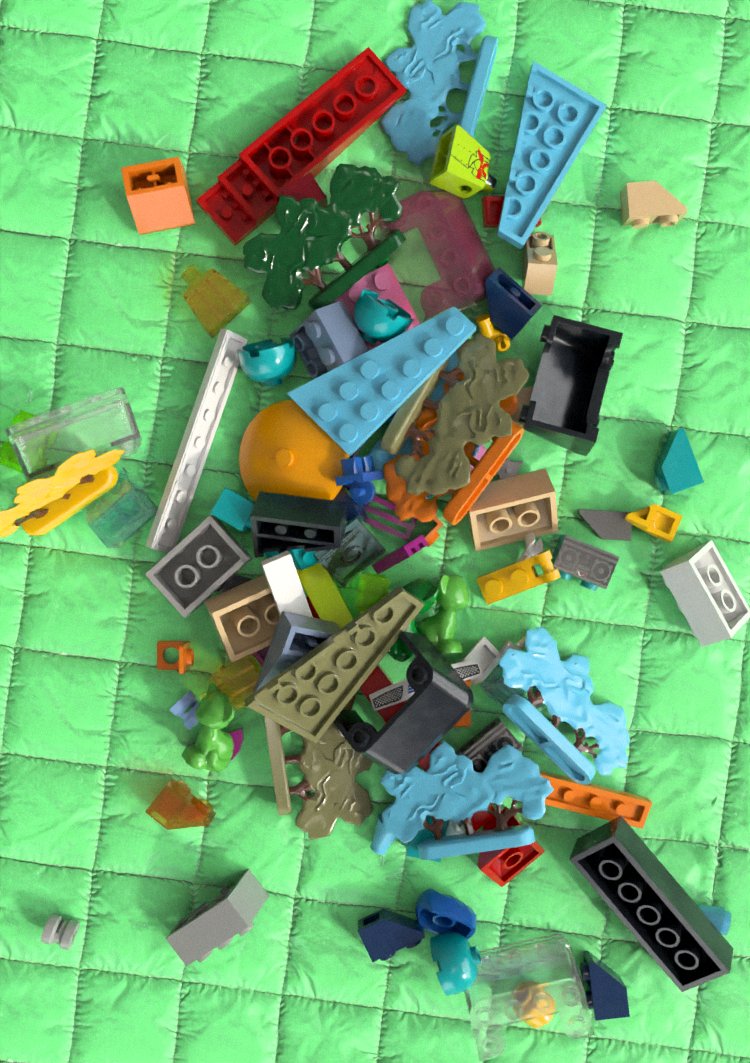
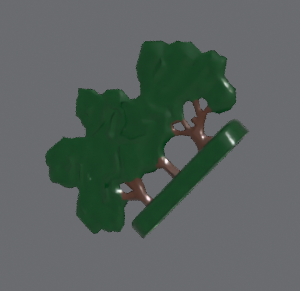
[243,164,406,312]

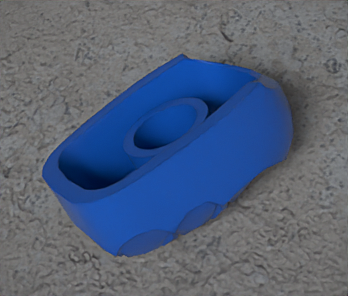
[415,888,477,939]

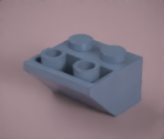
[289,301,369,379]

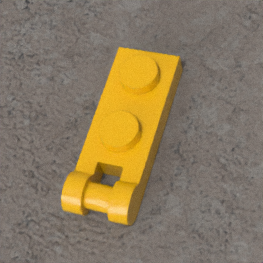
[476,550,561,605]

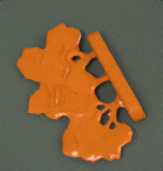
[383,366,524,525]

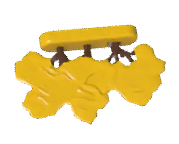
[0,449,125,537]

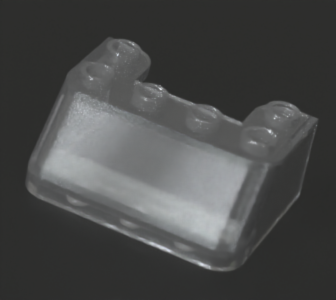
[5,387,142,482]
[464,934,595,1061]

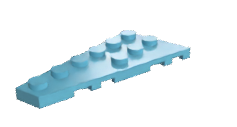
[496,61,607,250]
[287,306,476,456]

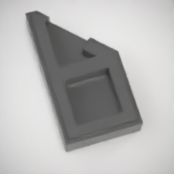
[577,509,632,541]

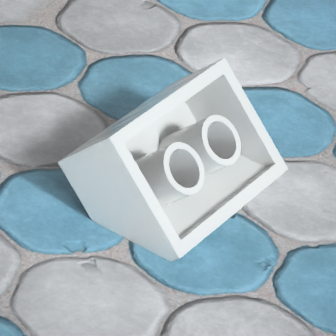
[660,540,750,647]

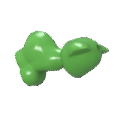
[416,575,469,653]
[181,682,235,772]

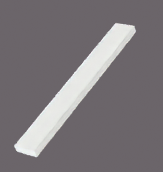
[145,328,248,553]

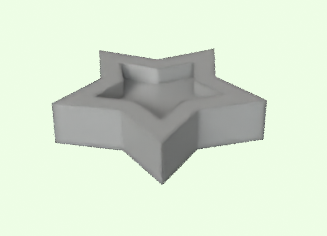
[496,458,523,480]

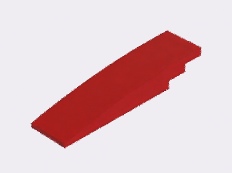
[197,47,407,246]

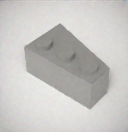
[165,869,269,966]

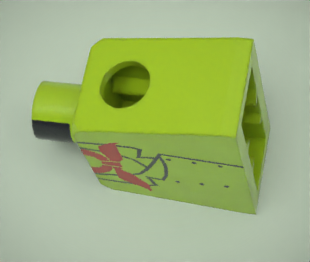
[429,124,497,199]

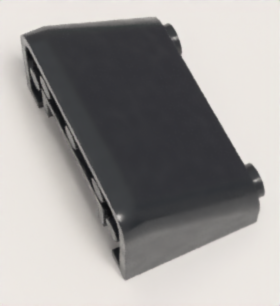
[518,315,623,456]

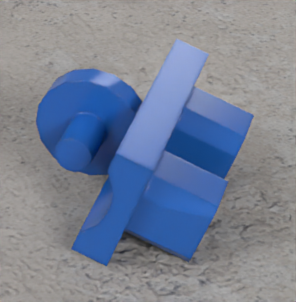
[335,456,384,504]

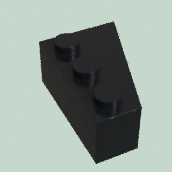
[250,491,347,558]

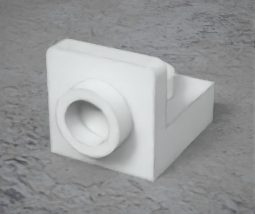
[456,637,503,685]

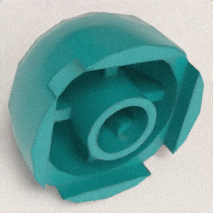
[354,289,413,344]
[237,337,297,386]
[430,932,482,996]

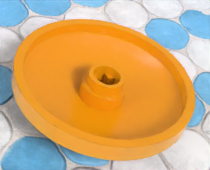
[239,400,349,501]

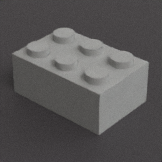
[145,515,253,618]

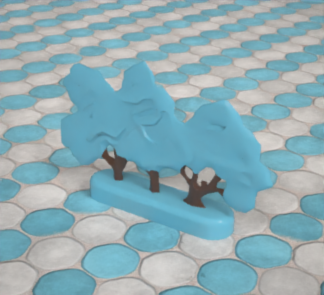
[499,627,630,785]
[381,741,554,860]

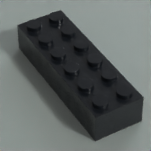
[569,816,734,992]

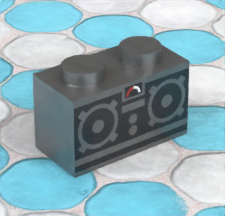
[455,717,524,772]

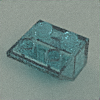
[82,467,158,548]

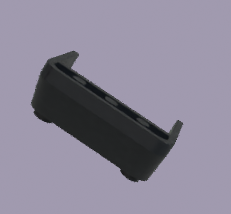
[333,631,474,774]

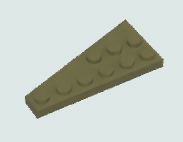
[244,586,424,743]

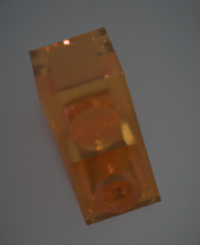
[145,778,216,830]

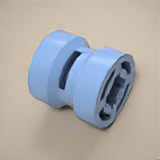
[169,690,199,731]

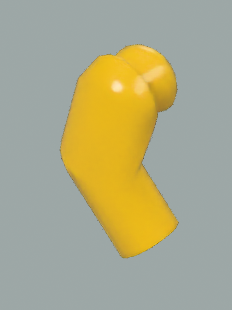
[476,314,510,352]

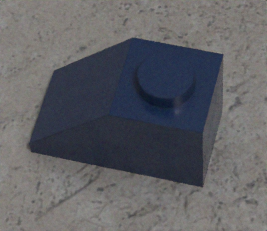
[485,267,542,339]

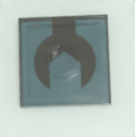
[313,517,386,587]

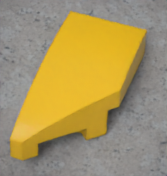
[624,504,683,543]

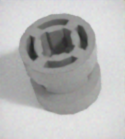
[41,913,80,951]

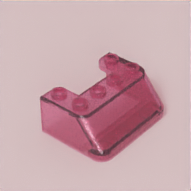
[378,190,495,323]

